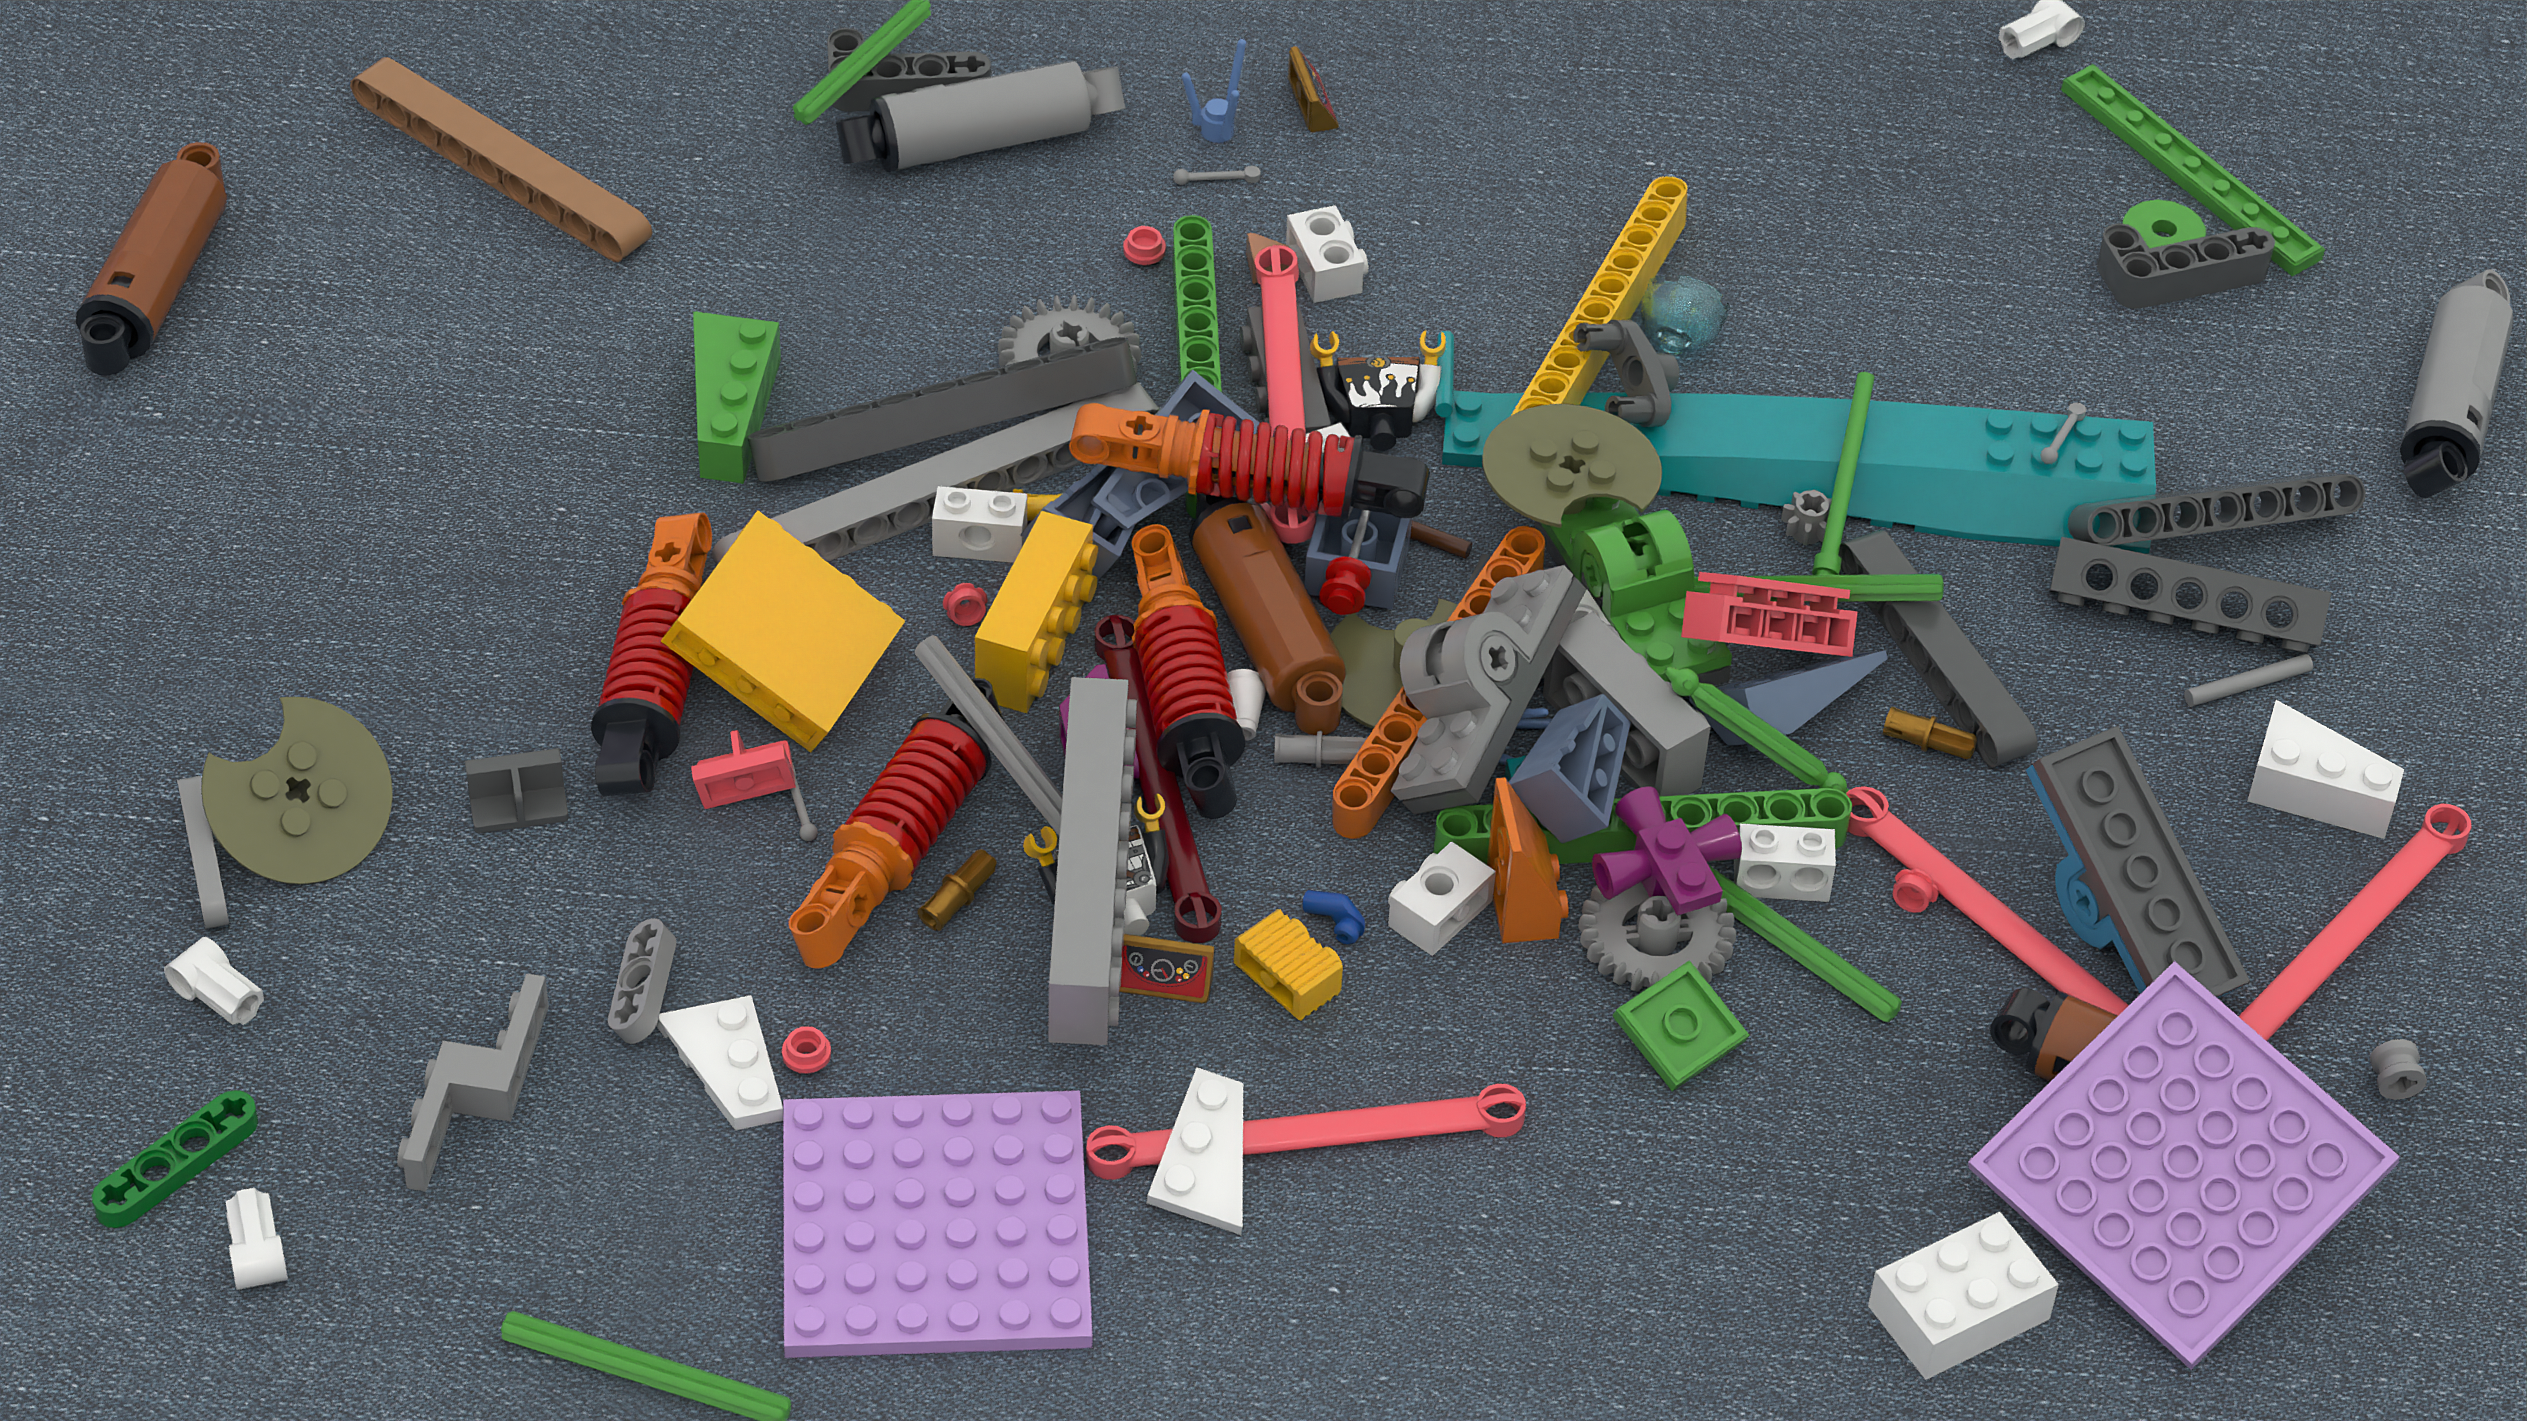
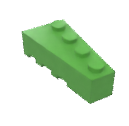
[693,311,781,484]

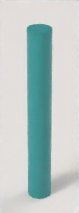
[1435,331,1454,417]

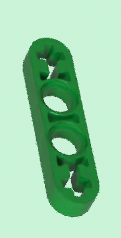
[92,1090,258,1228]

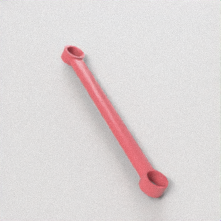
[1255,245,1316,544]
[1846,786,2129,1016]
[2238,804,2471,1041]
[1086,1084,1526,1180]

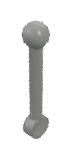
[1173,166,1261,185]
[2040,403,2086,464]
[790,762,818,841]

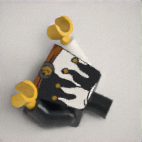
[1310,330,1446,451]

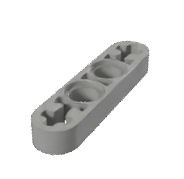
[177,776,229,929]

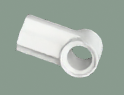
[1999,0,2084,60]
[164,937,264,1025]
[226,1188,288,1290]

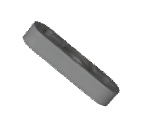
[608,918,676,1044]

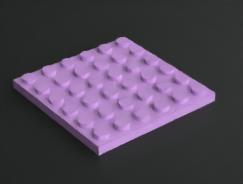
[1968,961,2400,1370]
[783,1091,1092,1358]

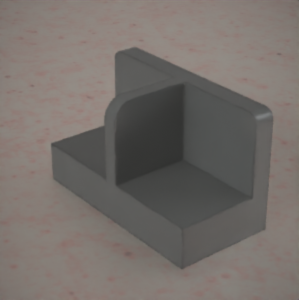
[465,748,569,833]

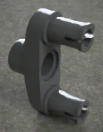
[1574,320,1679,427]

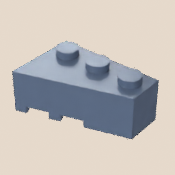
[1020,464,1135,581]
[1509,694,1631,844]

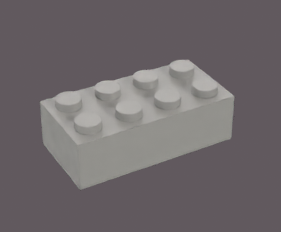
[1543,611,1711,796]

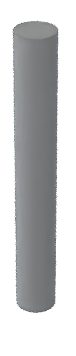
[2184,654,2313,707]

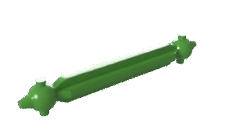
[1664,666,1849,794]

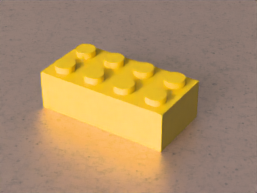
[975,511,1098,714]

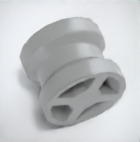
[2370,1039,2427,1100]

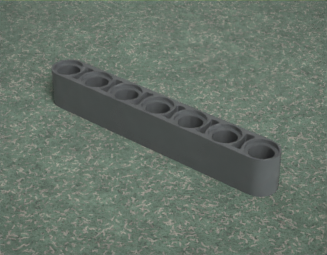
[2068,473,2366,546]
[1838,529,2038,768]

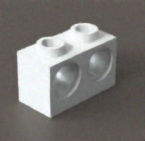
[1286,205,1368,303]
[1734,824,1836,902]

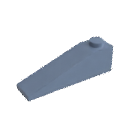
[1090,370,1259,531]
[1689,650,1888,752]

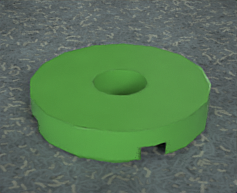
[2122,200,2206,248]

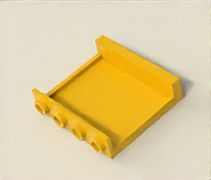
[661,510,905,753]

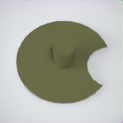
[1482,404,1662,528]
[1330,598,1458,729]
[201,697,393,885]

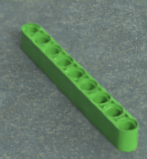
[1172,215,1222,519]
[1433,788,1852,865]

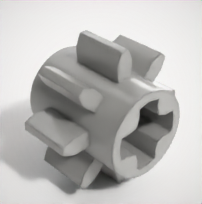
[1781,489,1832,545]

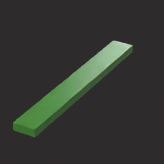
[2061,64,2325,277]

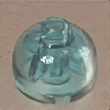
[1640,274,1730,355]

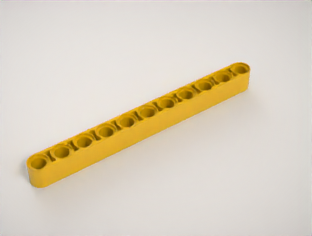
[1511,176,1688,415]

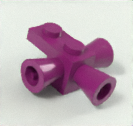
[1592,786,1742,916]

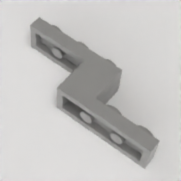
[397,973,549,1191]

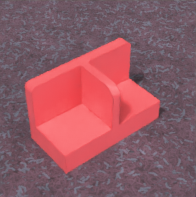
[691,730,796,809]

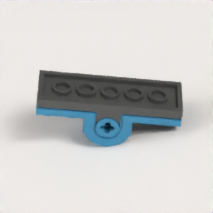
[2025,725,2250,999]

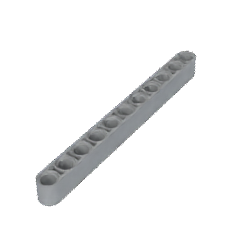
[711,382,1160,565]

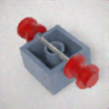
[1304,508,1412,615]

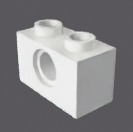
[932,486,1027,563]
[1388,841,1496,956]

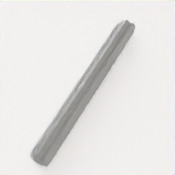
[915,635,1063,837]

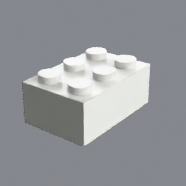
[1868,1212,2059,1380]

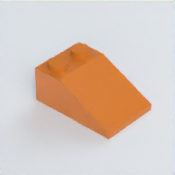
[1487,778,1568,943]

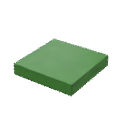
[1613,960,1749,1092]

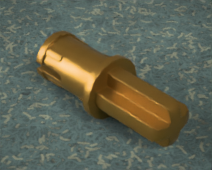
[1883,707,1977,759]
[917,849,997,931]

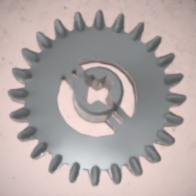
[998,295,1141,406]
[1578,882,1736,992]

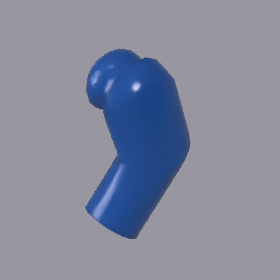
[1303,890,1365,944]

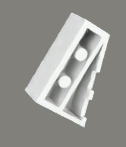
[2248,700,2404,839]

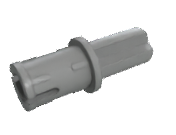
[1274,731,1366,768]

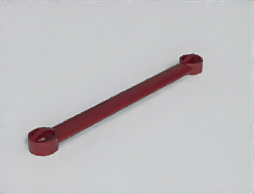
[1095,615,1222,943]

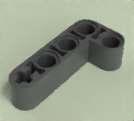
[827,28,991,112]
[2096,223,2275,309]

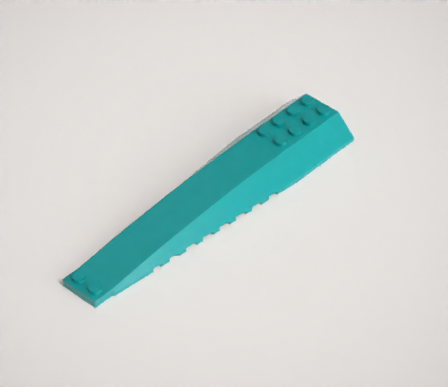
[1442,390,2156,554]

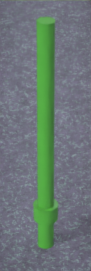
[1812,372,1875,575]

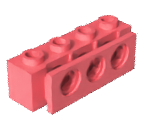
[1681,572,1858,657]

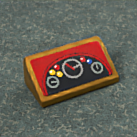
[1288,46,1339,133]
[1119,934,1214,1003]

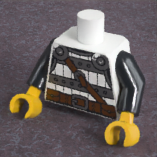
[1023,794,1170,936]

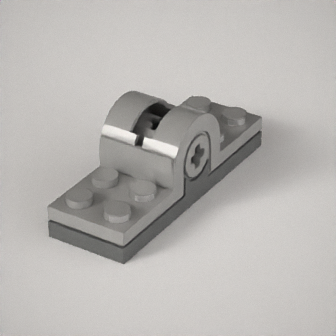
[1390,565,1587,814]

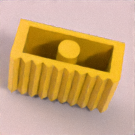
[1234,909,1343,1021]

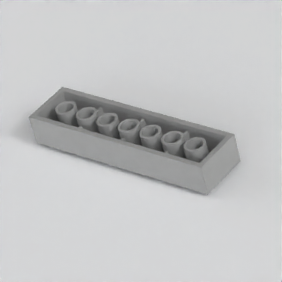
[1048,677,1137,1045]

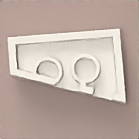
[656,995,783,1131]
[1147,1067,1243,1235]

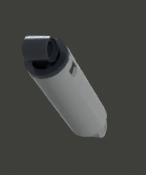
[836,61,1125,172]
[2400,269,2514,499]

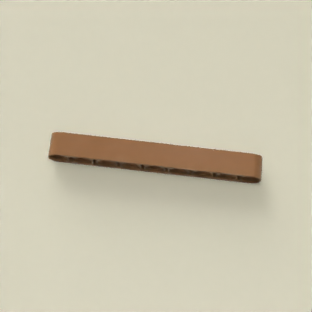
[350,57,652,262]

